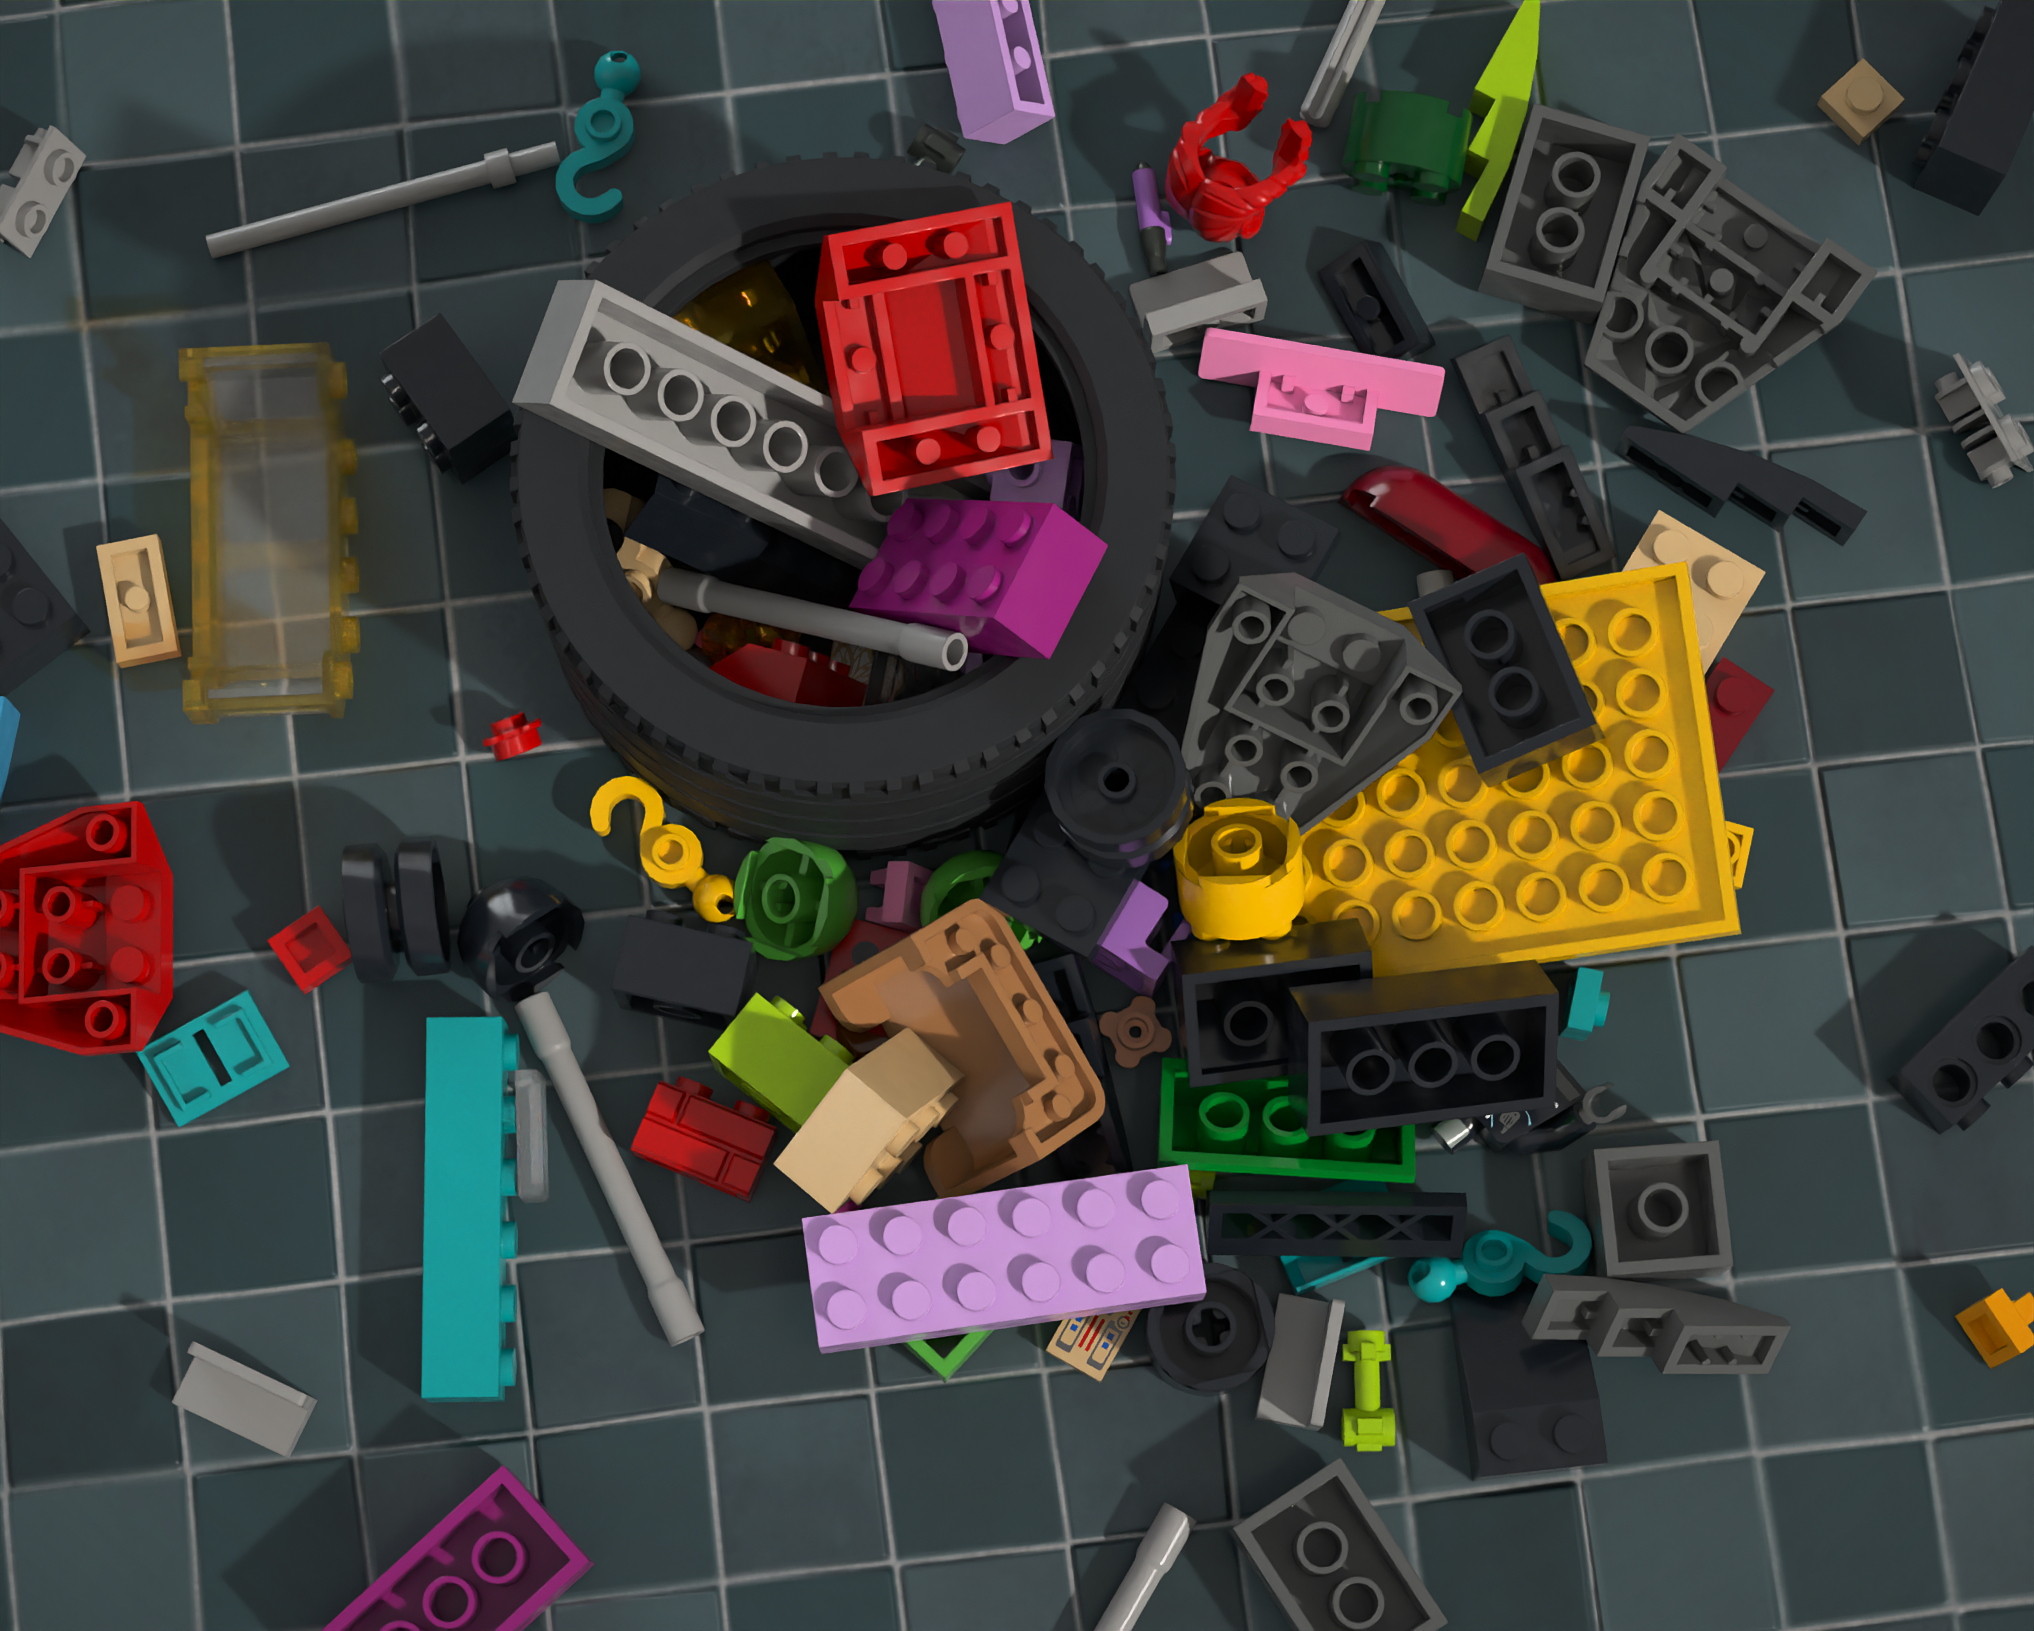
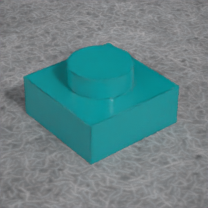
[1559,966,1610,1041]

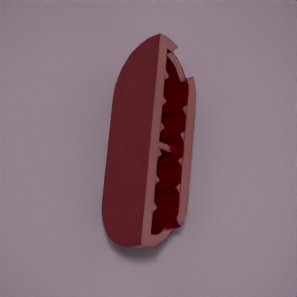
[1338,465,1557,585]

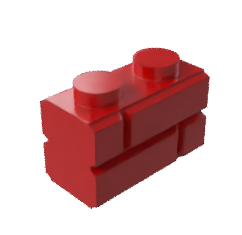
[631,1076,779,1203]

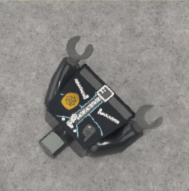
[1429,1059,1627,1156]

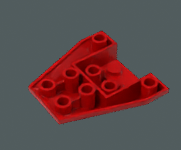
[0,801,173,1056]

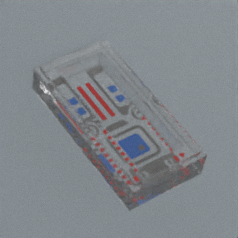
[515,1069,549,1203]

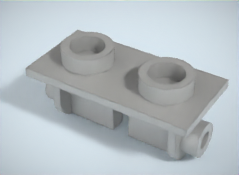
[0,125,86,258]

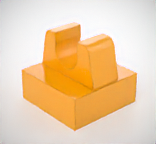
[1955,1288,2034,1369]

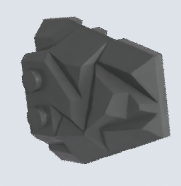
[1584,133,1877,434]

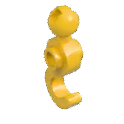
[590,776,735,923]

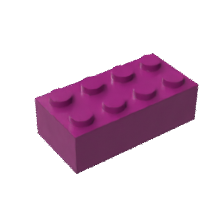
[849,498,1108,659]
[321,1465,595,1631]

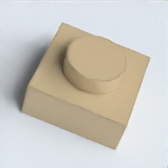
[1817,58,1905,146]

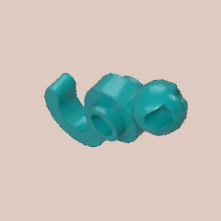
[556,51,641,223]
[1408,1210,1592,1303]

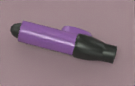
[1132,161,1172,276]

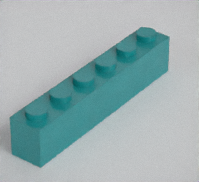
[421,1017,520,1402]

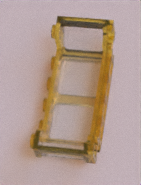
[179,342,361,725]

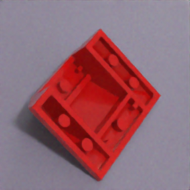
[814,201,1054,496]

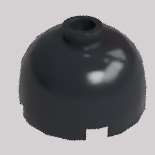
[457,876,585,1002]

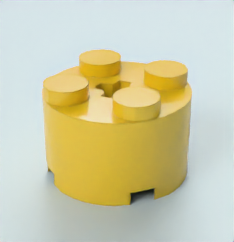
[1173,798,1305,941]

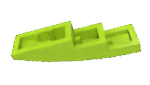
[1455,0,1540,242]

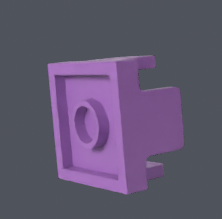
[1092,881,1193,999]

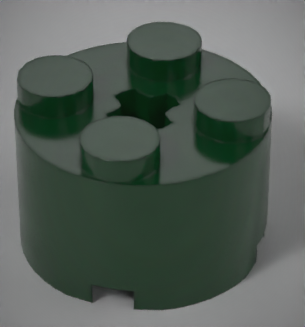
[1342,90,1473,206]

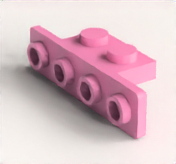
[1198,327,1445,451]

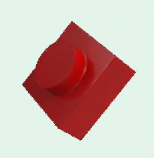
[267,905,353,995]

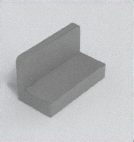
[1129,251,1268,353]
[1255,1293,1345,1431]
[172,1341,318,1458]

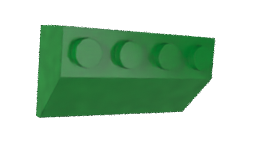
[1156,1057,1416,1183]

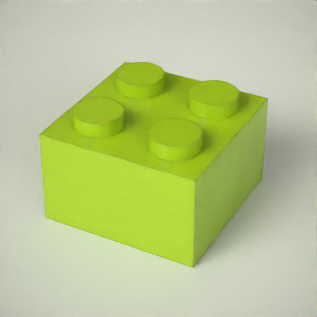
[708,992,855,1134]

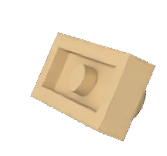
[96,534,182,668]

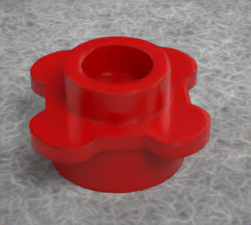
[482,711,543,762]

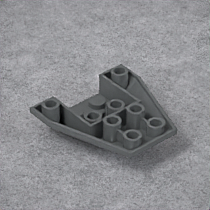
[1180,572,1462,837]

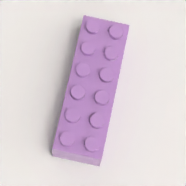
[802,1164,1207,1354]

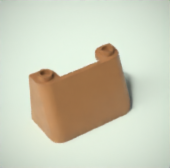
[818,898,1105,1199]

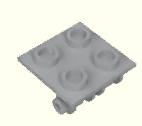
[1934,353,2034,489]

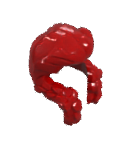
[1165,72,1312,243]

